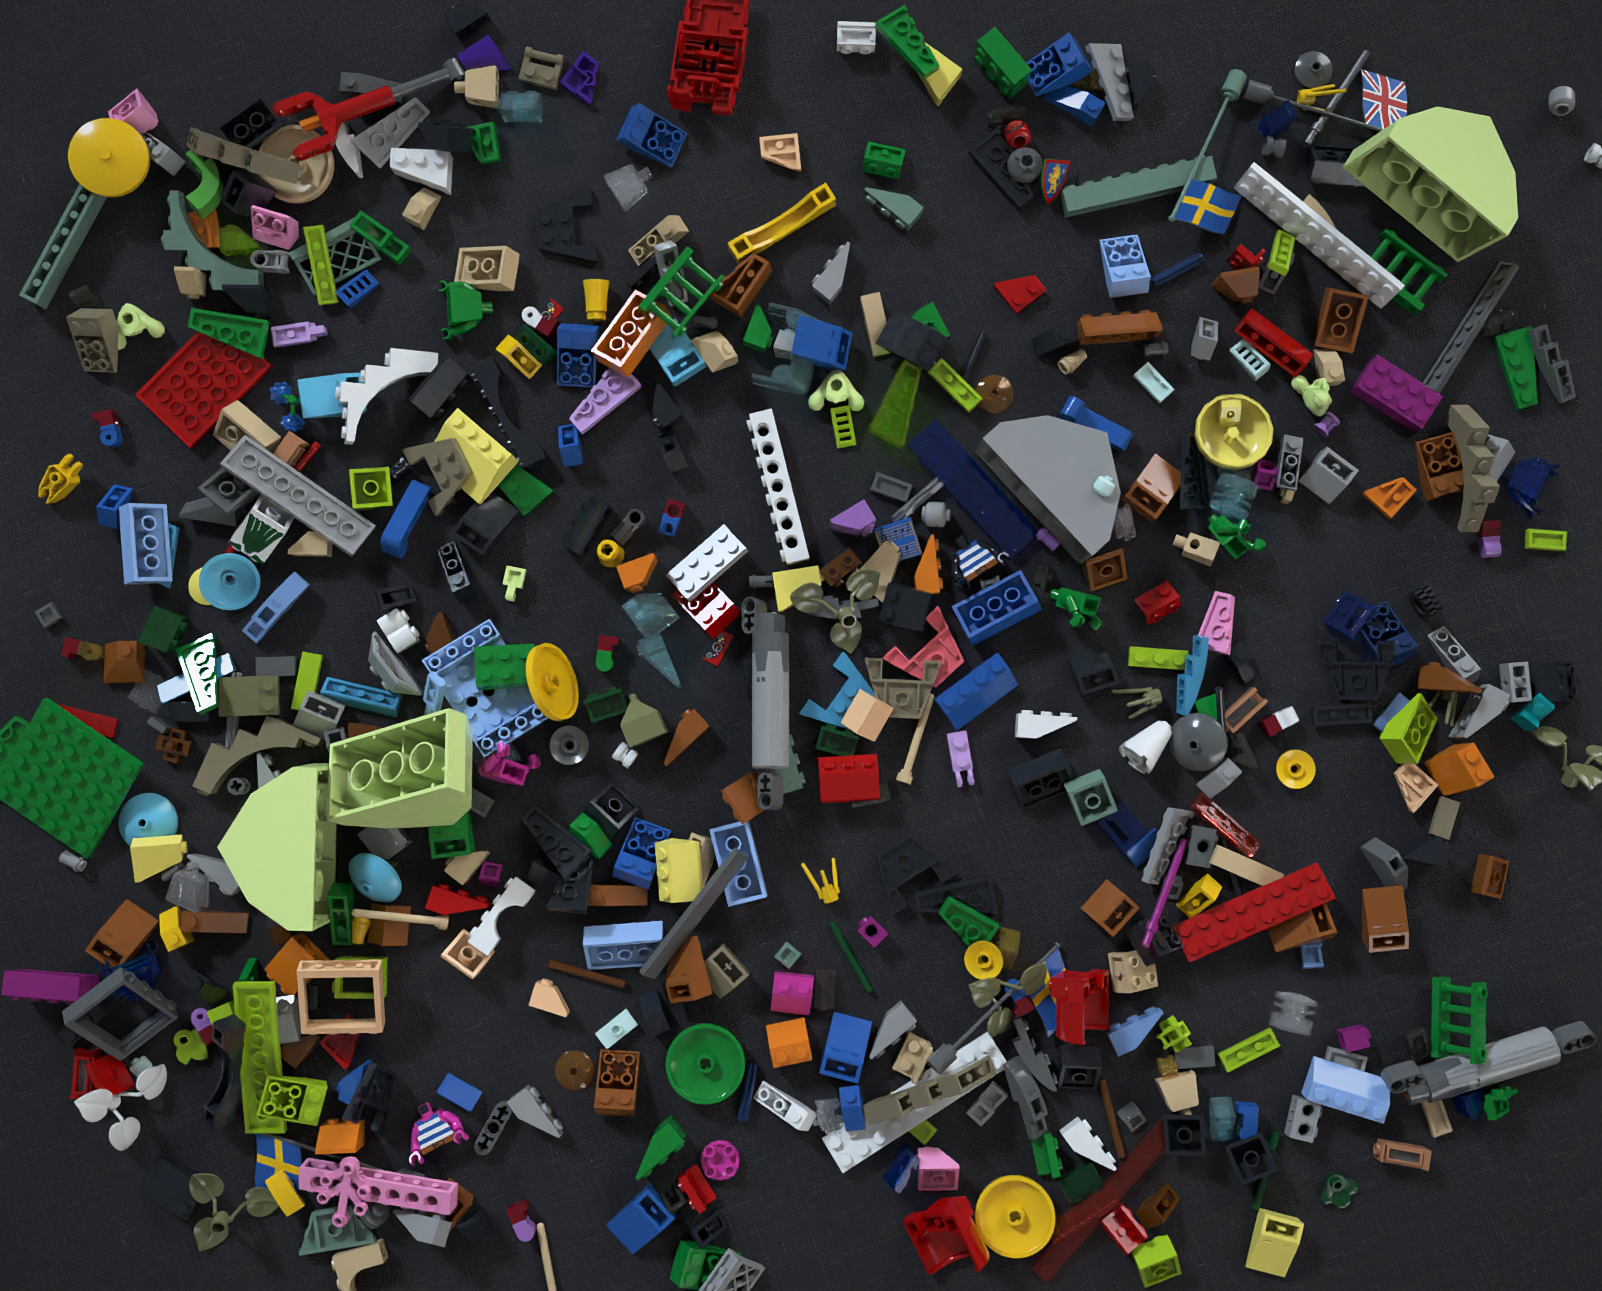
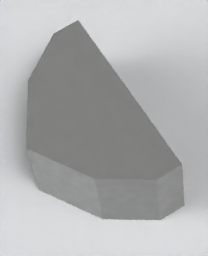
[975,415,1121,564]

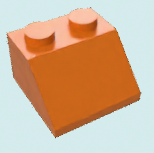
[616,553,658,594]
[766,1017,812,1068]
[315,1118,365,1154]

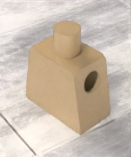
[454,66,499,108]
[1173,533,1220,567]
[1155,1069,1199,1115]

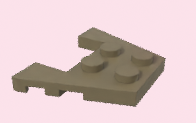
[402,438,473,516]
[865,657,941,719]

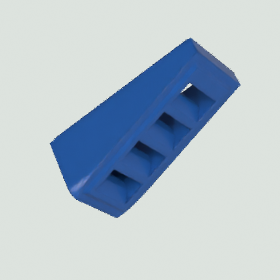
[336,269,379,309]

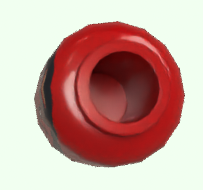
[1005,120,1031,150]

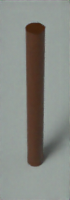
[548,960,626,989]
[1098,1078,1126,1158]

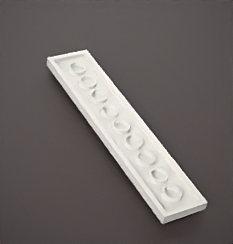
[1233,162,1405,308]
[822,1032,1007,1173]

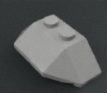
[368,631,424,696]

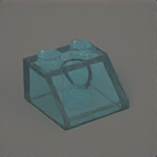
[498,91,543,122]
[622,593,680,641]

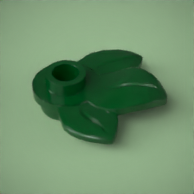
[1321,1173,1359,1210]

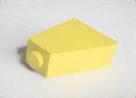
[918,42,962,106]
[772,566,825,613]
[130,835,187,882]

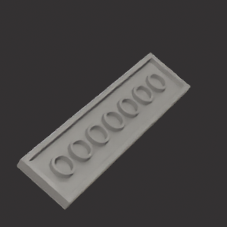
[220,435,376,557]

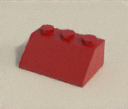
[818,754,880,803]

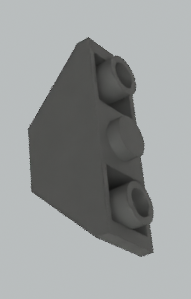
[1360,837,1408,891]

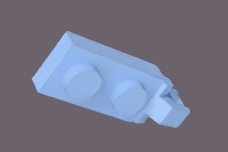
[423,672,446,715]

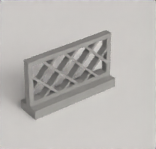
[699,1248,765,1291]

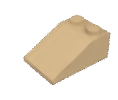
[454,246,520,291]

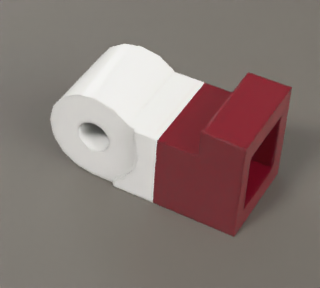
[522,307,561,339]
[1258,706,1299,737]

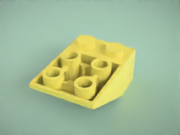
[1245,1208,1304,1277]

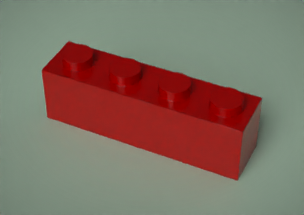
[1234,308,1313,377]

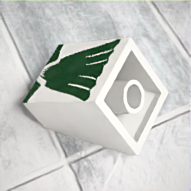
[229,495,294,565]

